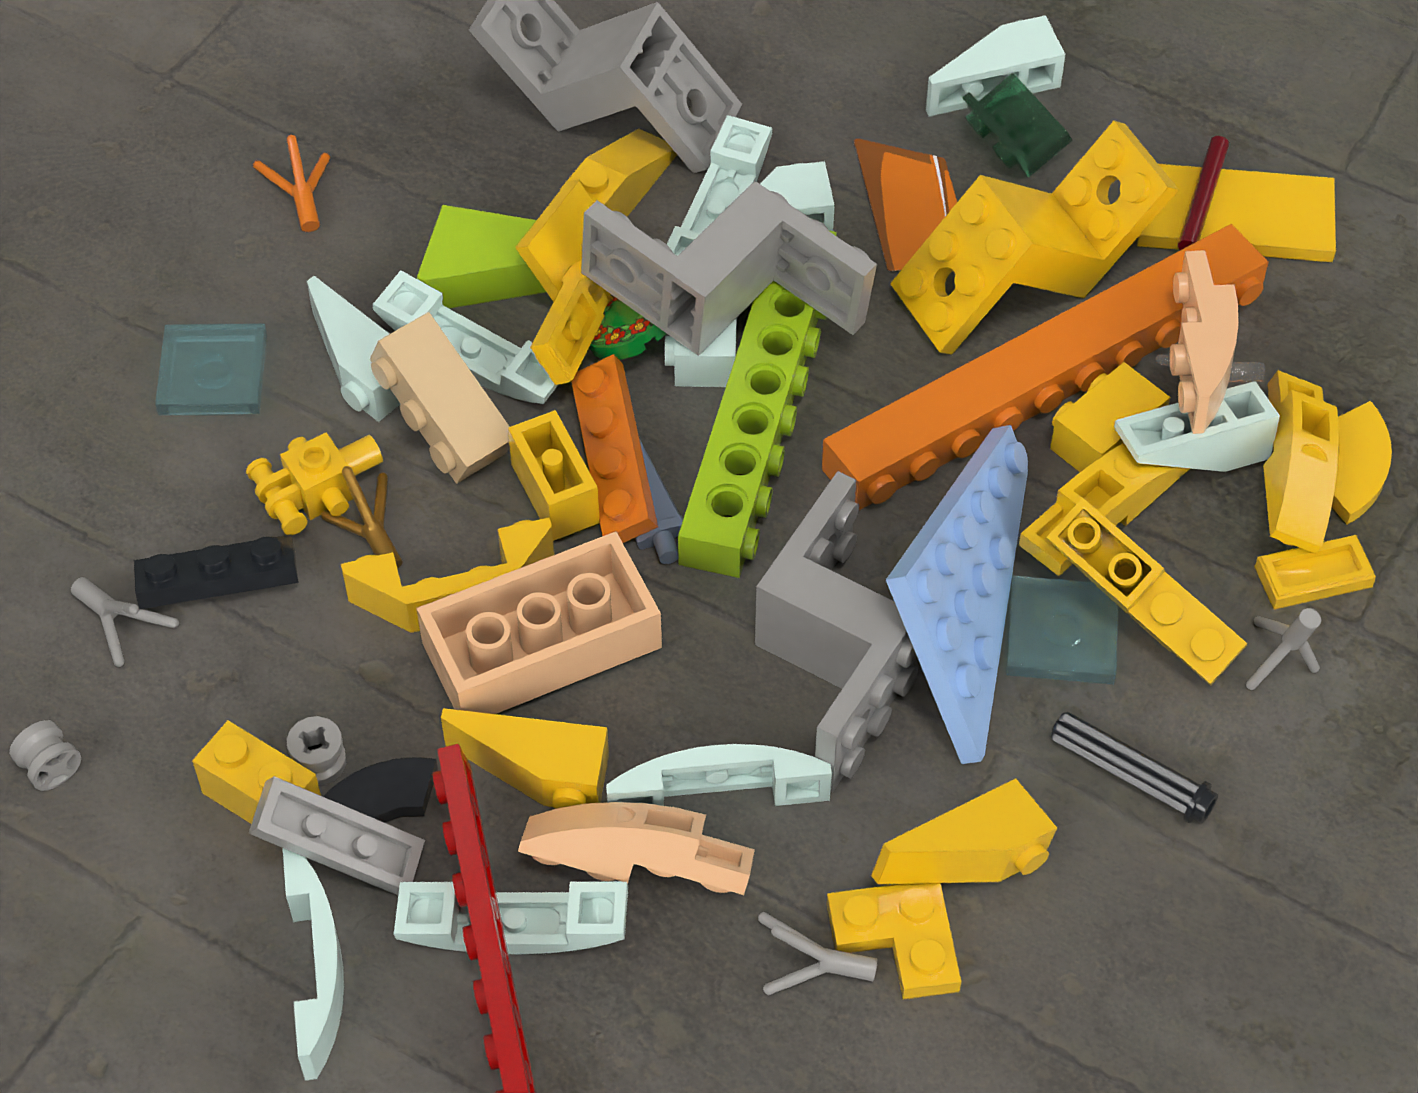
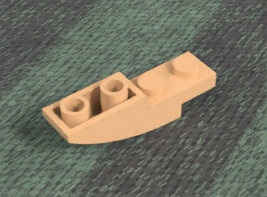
[1169,251,1239,434]
[518,802,754,895]

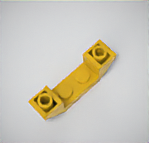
[341,517,554,633]

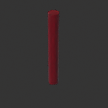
[1178,136,1229,250]

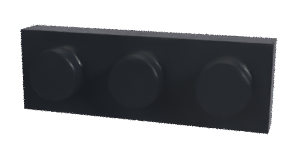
[134,534,299,609]

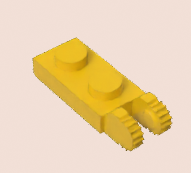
[530,260,611,385]

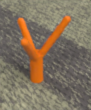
[253,135,330,232]

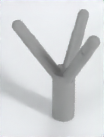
[71,577,179,667]
[1246,608,1321,690]
[758,912,877,995]

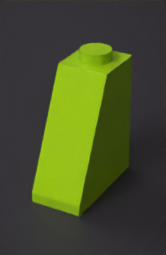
[416,205,546,309]

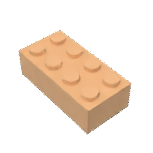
[416,531,662,714]

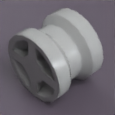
[287,716,347,786]
[9,720,82,791]

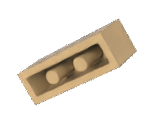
[370,312,510,484]

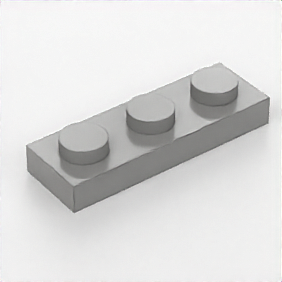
[248,776,425,895]

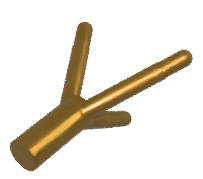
[321,466,403,569]

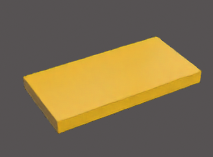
[1137,164,1336,262]

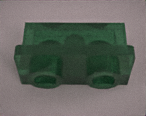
[962,73,1073,178]

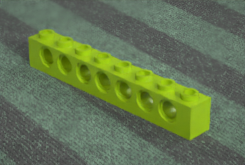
[678,231,837,578]

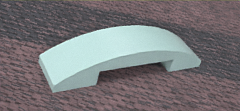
[667,115,772,256]
[373,270,558,404]
[606,744,832,806]
[283,848,344,1080]
[394,882,628,954]

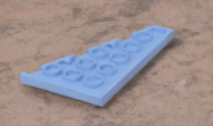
[886,425,1028,764]

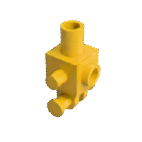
[246,432,383,535]

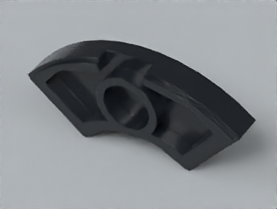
[323,757,438,823]

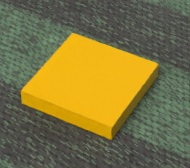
[515,180,596,302]

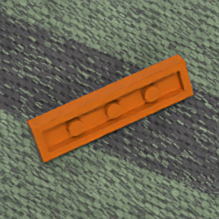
[571,354,658,543]

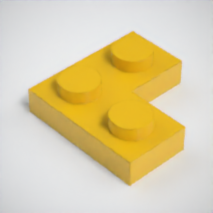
[827,883,961,999]

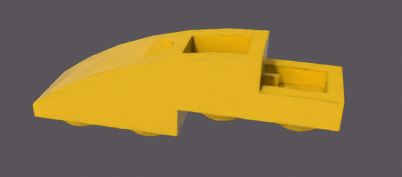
[1263,370,1339,554]
[1019,443,1190,576]
[1046,497,1247,686]

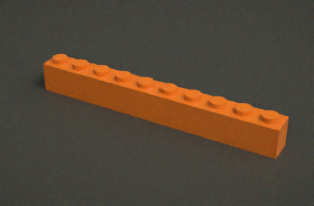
[822,224,1269,510]

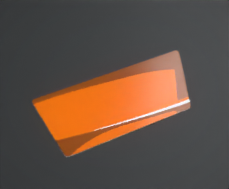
[854,138,957,271]

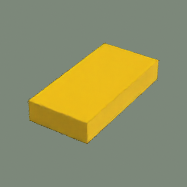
[1255,535,1376,610]

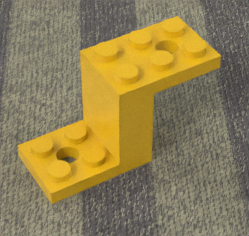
[890,120,1179,355]

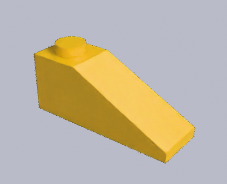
[560,129,677,217]
[441,708,609,809]
[871,778,1057,884]

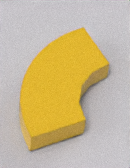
[1332,401,1392,525]

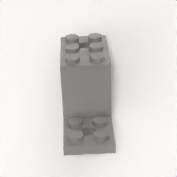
[469,0,742,173]
[581,181,877,356]
[755,471,918,793]

